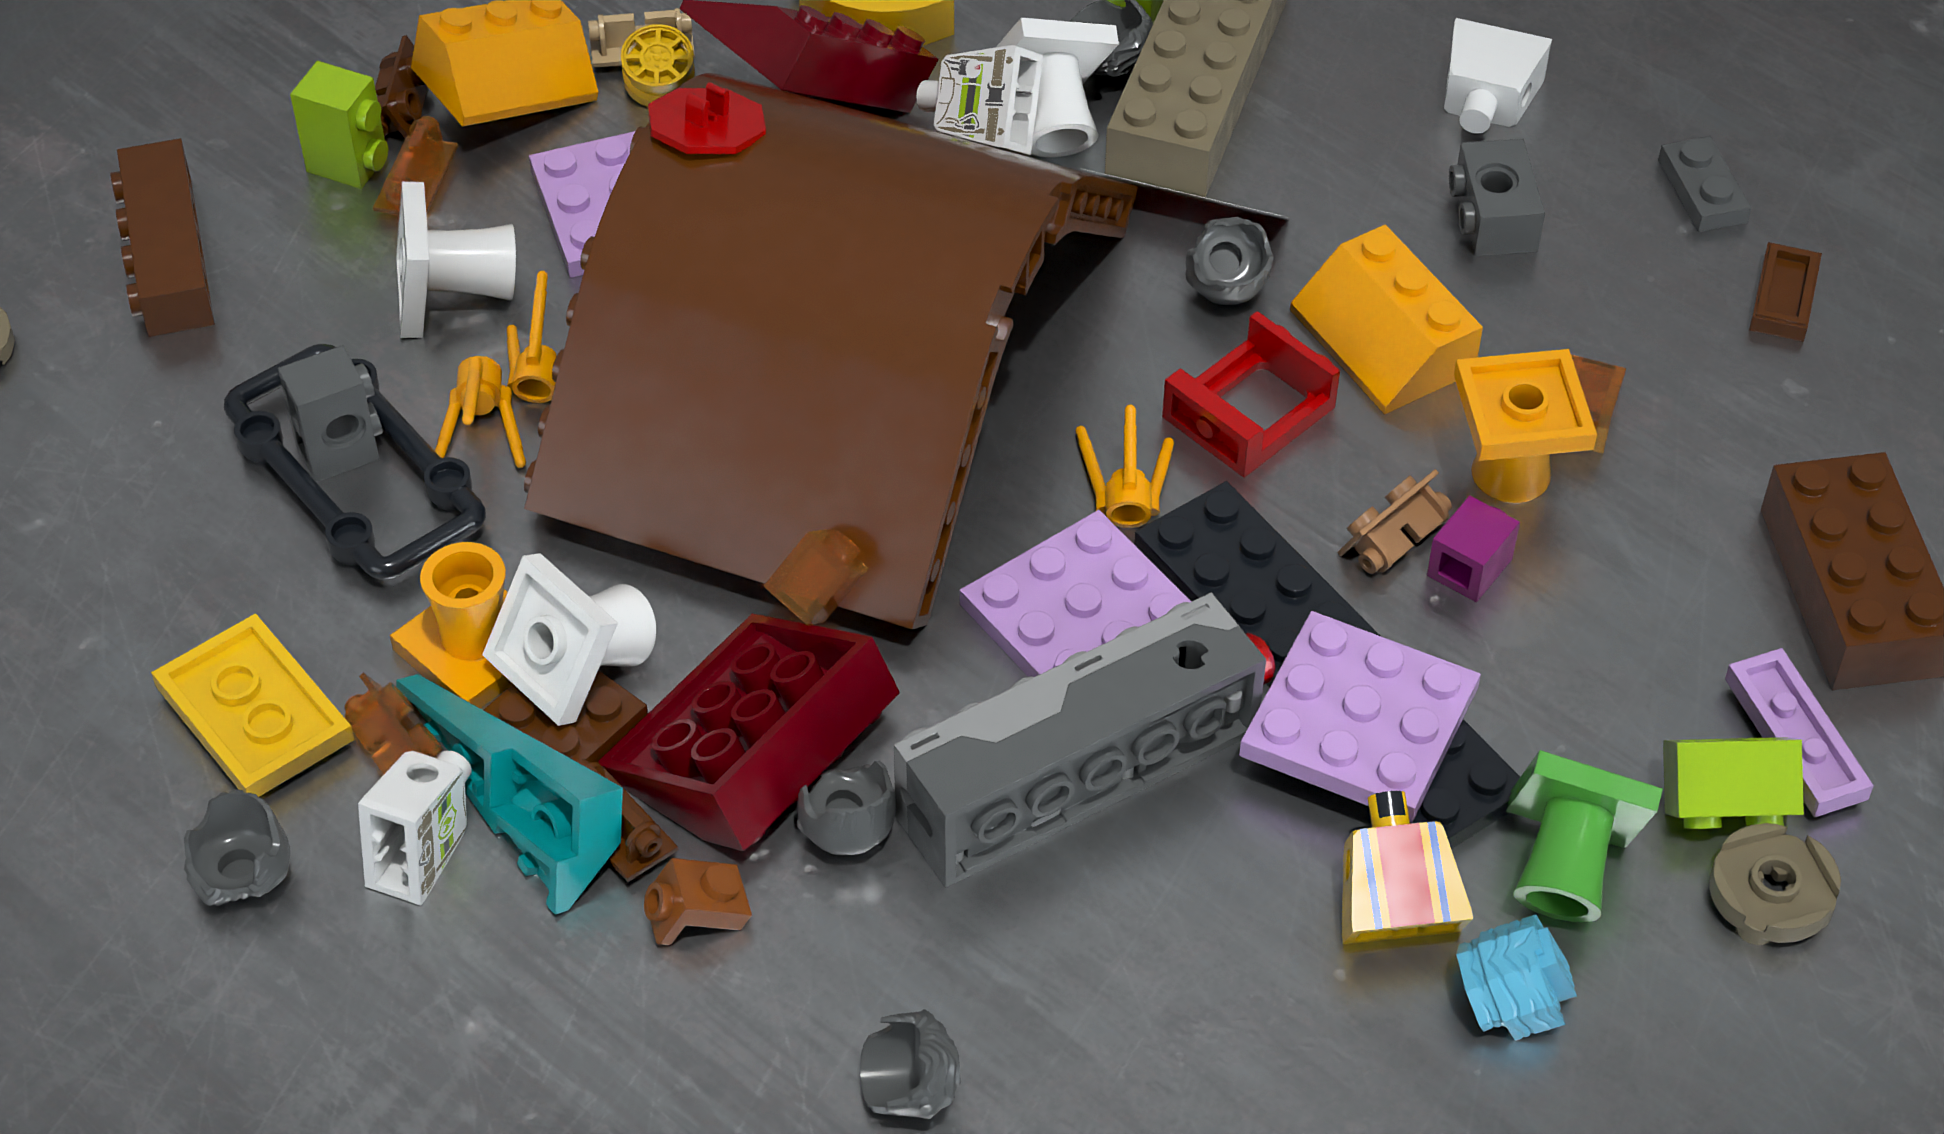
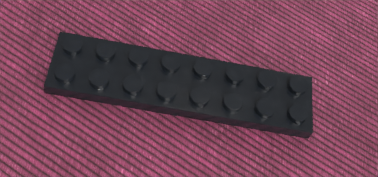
[1134,481,1520,849]

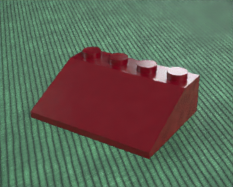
[679,0,939,113]
[598,613,900,851]

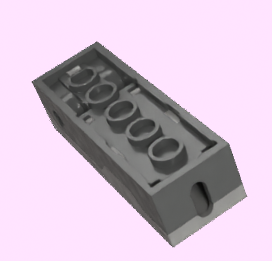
[894,592,1275,888]

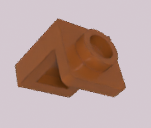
[644,858,752,945]

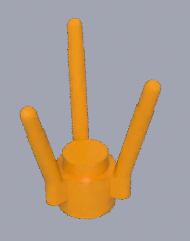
[506,270,557,403]
[435,356,526,468]
[1075,404,1174,528]

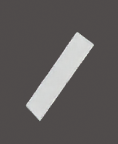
[1080,168,1290,218]

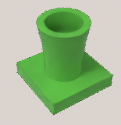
[1506,750,1663,922]

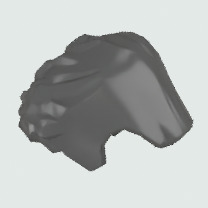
[1069,0,1153,77]
[1185,217,1273,305]
[797,761,896,855]
[184,790,290,906]
[860,1009,961,1119]

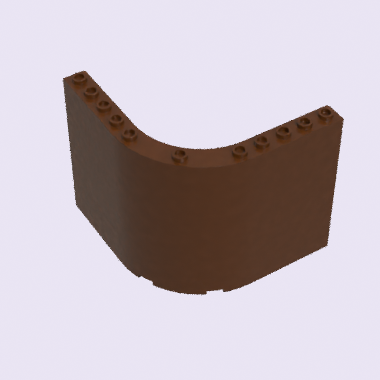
[524,73,1138,629]

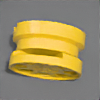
[621,24,695,107]

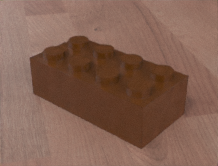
[1761,452,1944,691]

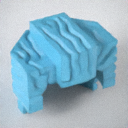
[1456,914,1577,1041]

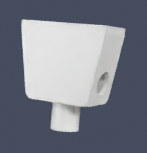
[1444,18,1552,133]

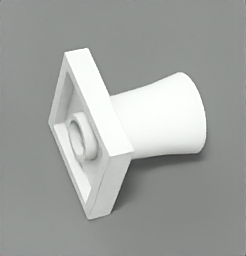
[997,18,1119,157]
[396,181,516,338]
[482,553,656,726]

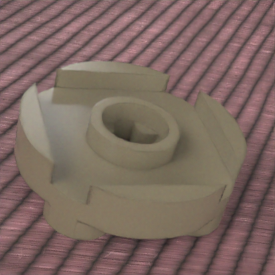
[1709,823,1841,945]

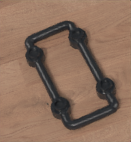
[224,344,486,580]

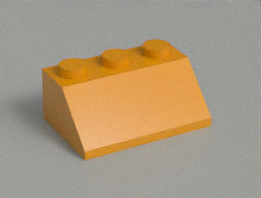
[411,0,598,127]
[1290,224,1483,415]

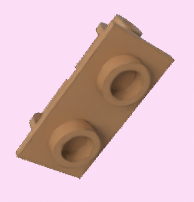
[1337,469,1452,574]

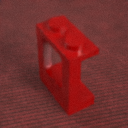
[1162,311,1340,478]

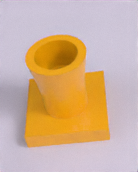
[1454,349,1597,503]
[390,542,513,708]

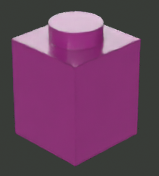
[1427,495,1520,603]

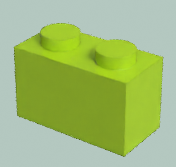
[290,61,388,189]
[1663,737,1804,829]

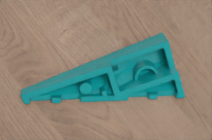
[396,674,623,914]

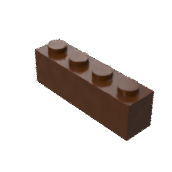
[110,138,215,337]

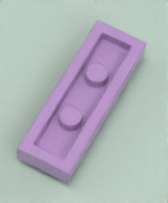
[1725,648,1874,818]

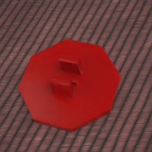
[648,82,766,154]

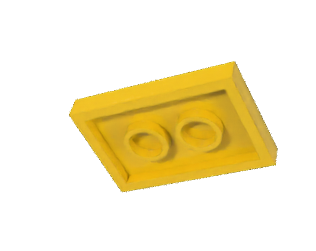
[151,613,354,797]

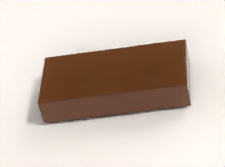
[1749,242,1822,342]

